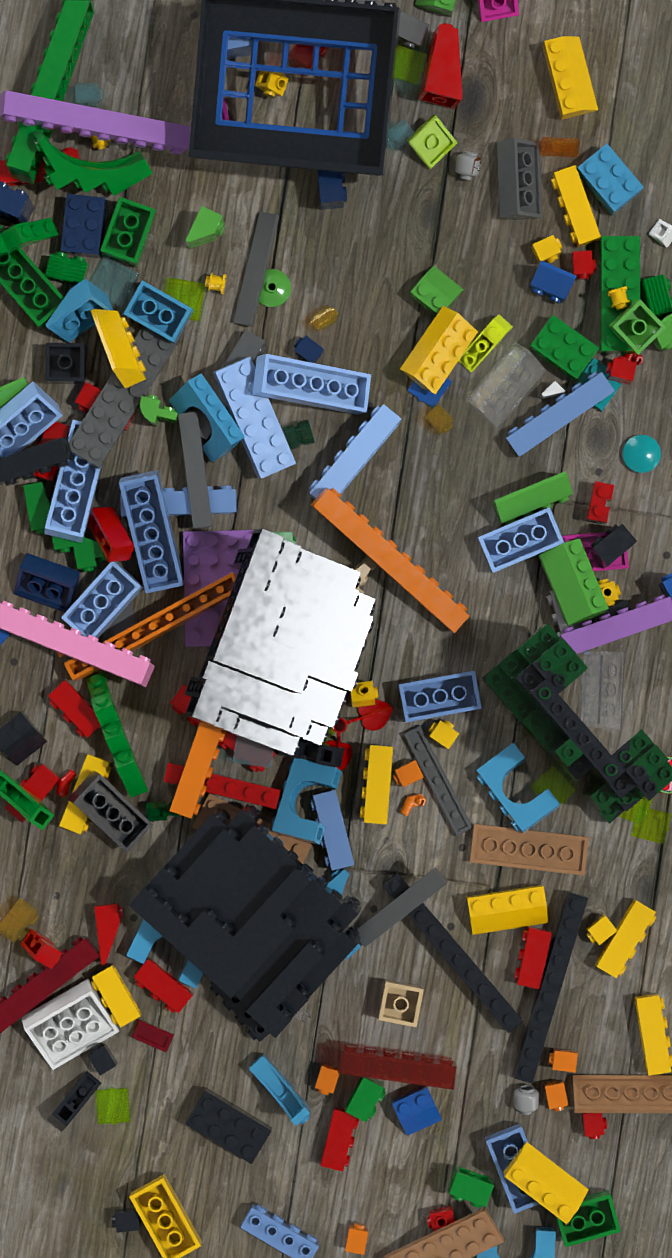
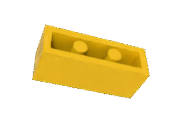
[91,964,142,1028]

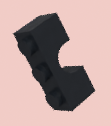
[280,739,345,767]

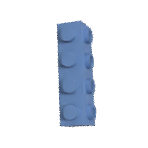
[310,789,354,871]
[240,1204,319,1258]

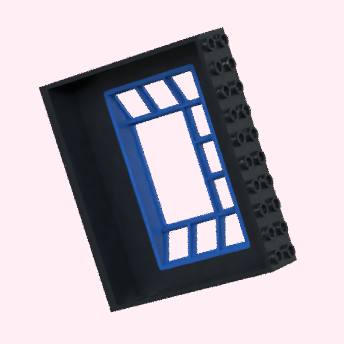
[189,0,401,176]

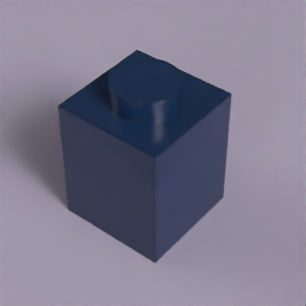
[294,335,324,363]

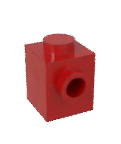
[571,250,596,280]
[606,356,637,385]
[581,1113,607,1139]
[426,1206,455,1232]

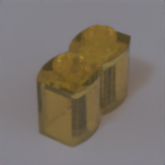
[0,897,39,943]

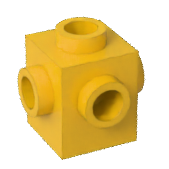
[255,71,289,98]
[598,579,621,606]

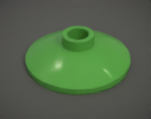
[259,269,291,307]

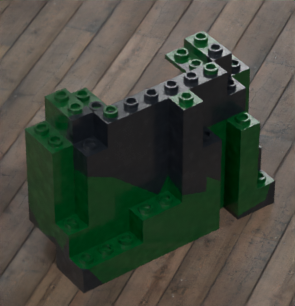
[482,623,672,824]

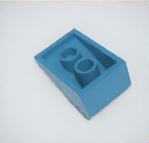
[46,279,113,343]

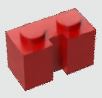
[586,481,614,524]
[21,928,62,969]

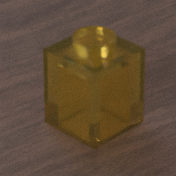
[424,404,454,435]

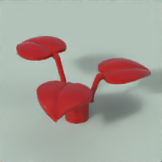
[326,699,393,771]

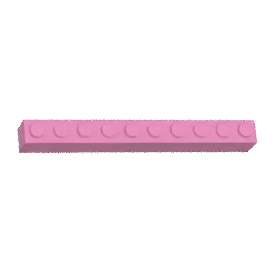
[0,601,155,687]

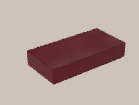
[131,1019,175,1053]

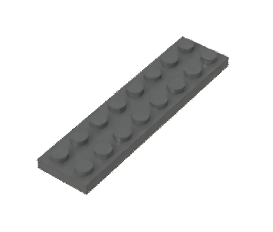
[69,325,178,469]

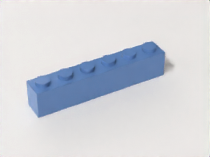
[506,372,615,457]
[120,486,237,518]

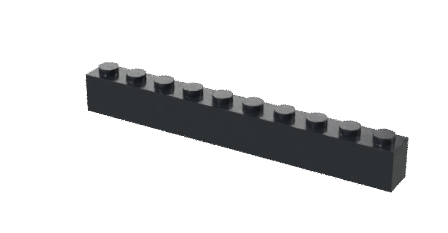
[383,872,523,1033]
[512,891,588,1084]

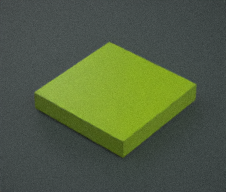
[406,114,457,169]

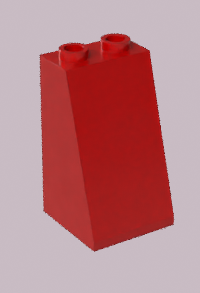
[418,23,462,109]

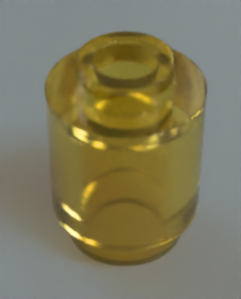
[310,305,339,332]

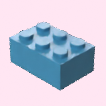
[577,144,644,215]
[124,280,194,343]

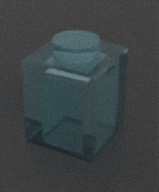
[75,83,103,107]
[388,119,414,152]

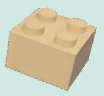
[378,979,424,1027]

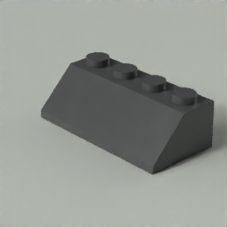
[497,138,542,220]

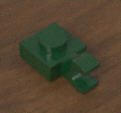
[146,801,180,822]

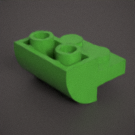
[140,394,179,427]

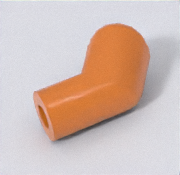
[400,794,426,816]

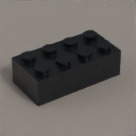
[67,770,153,853]
[186,1087,272,1164]

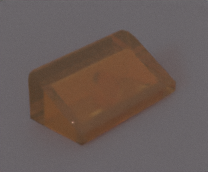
[540,137,580,157]

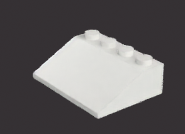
[21,979,119,1070]

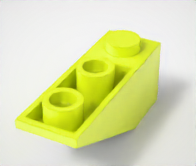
[459,315,513,373]

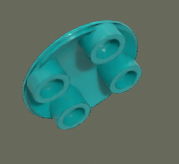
[623,435,661,473]

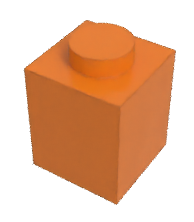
[393,760,424,787]
[548,1048,578,1073]
[315,1063,340,1095]
[544,1080,568,1111]
[345,1223,368,1255]

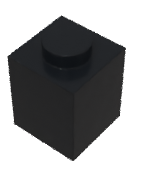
[88,1043,118,1076]
[112,1207,141,1233]

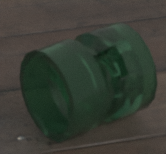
[282,419,315,450]

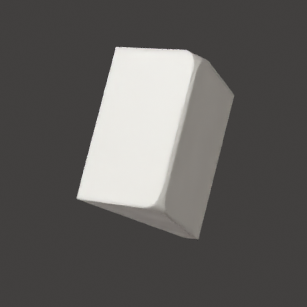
[648,219,672,248]
[540,381,565,399]

